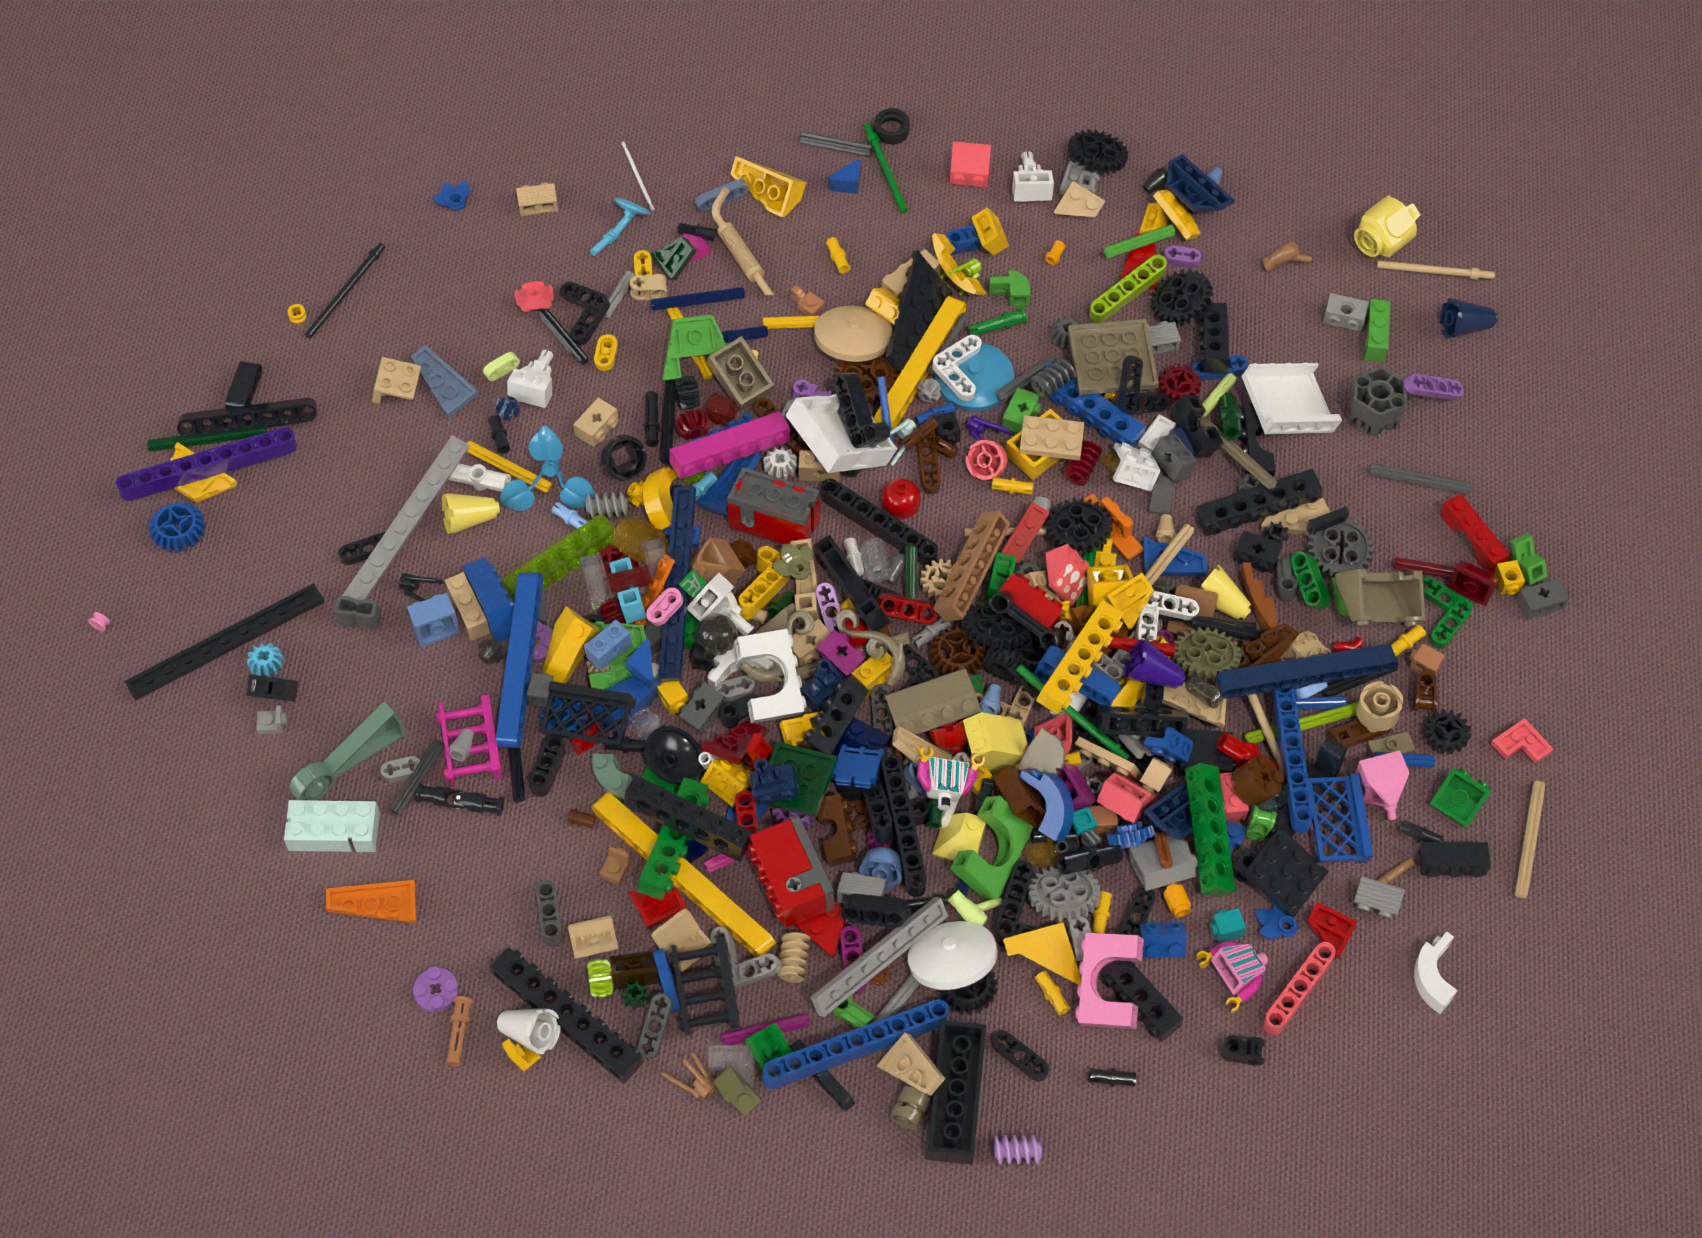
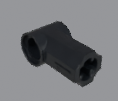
[720,693,758,728]

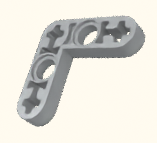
[710,927,782,989]

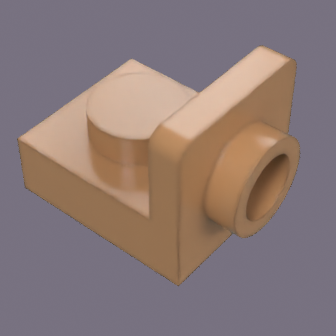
[599,847,631,885]

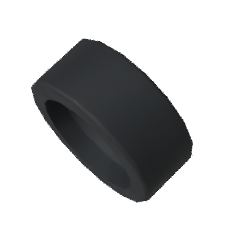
[874,108,910,144]

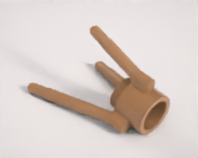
[661,1052,717,1100]

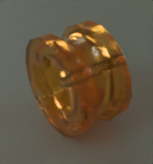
[871,966,890,986]

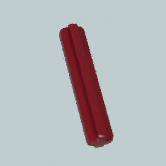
[1394,557,1456,579]

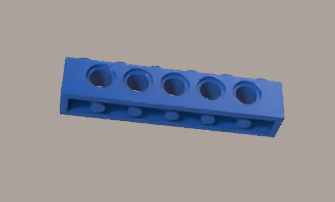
[1042,362,1146,448]

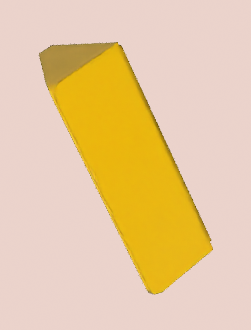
[1139,202,1169,234]

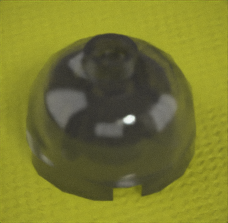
[694,613,738,655]

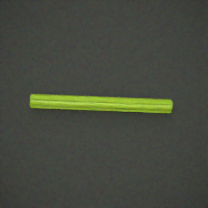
[1244,702,1358,744]

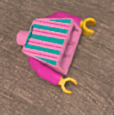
[1196,941,1268,1013]

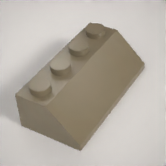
[885,668,981,735]

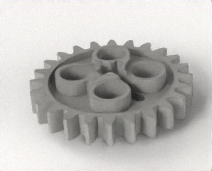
[1029,866,1100,922]

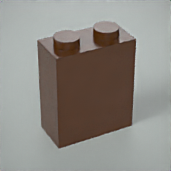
[993,764,1046,829]

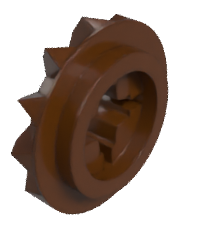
[848,799,870,831]

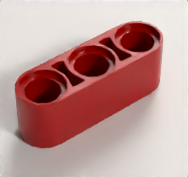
[876,593,938,624]
[735,790,758,856]

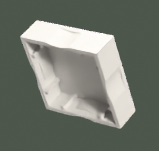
[786,394,897,473]

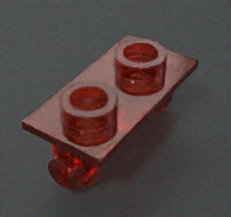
[607,565,652,594]

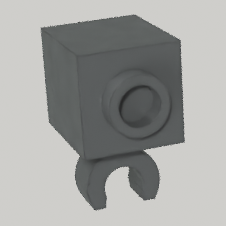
[527,673,554,707]

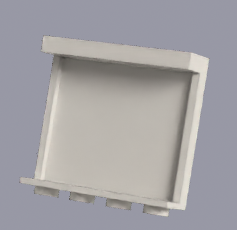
[1242,363,1342,434]

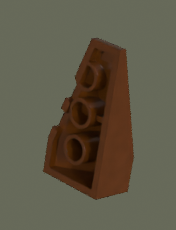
[1237,623,1299,699]

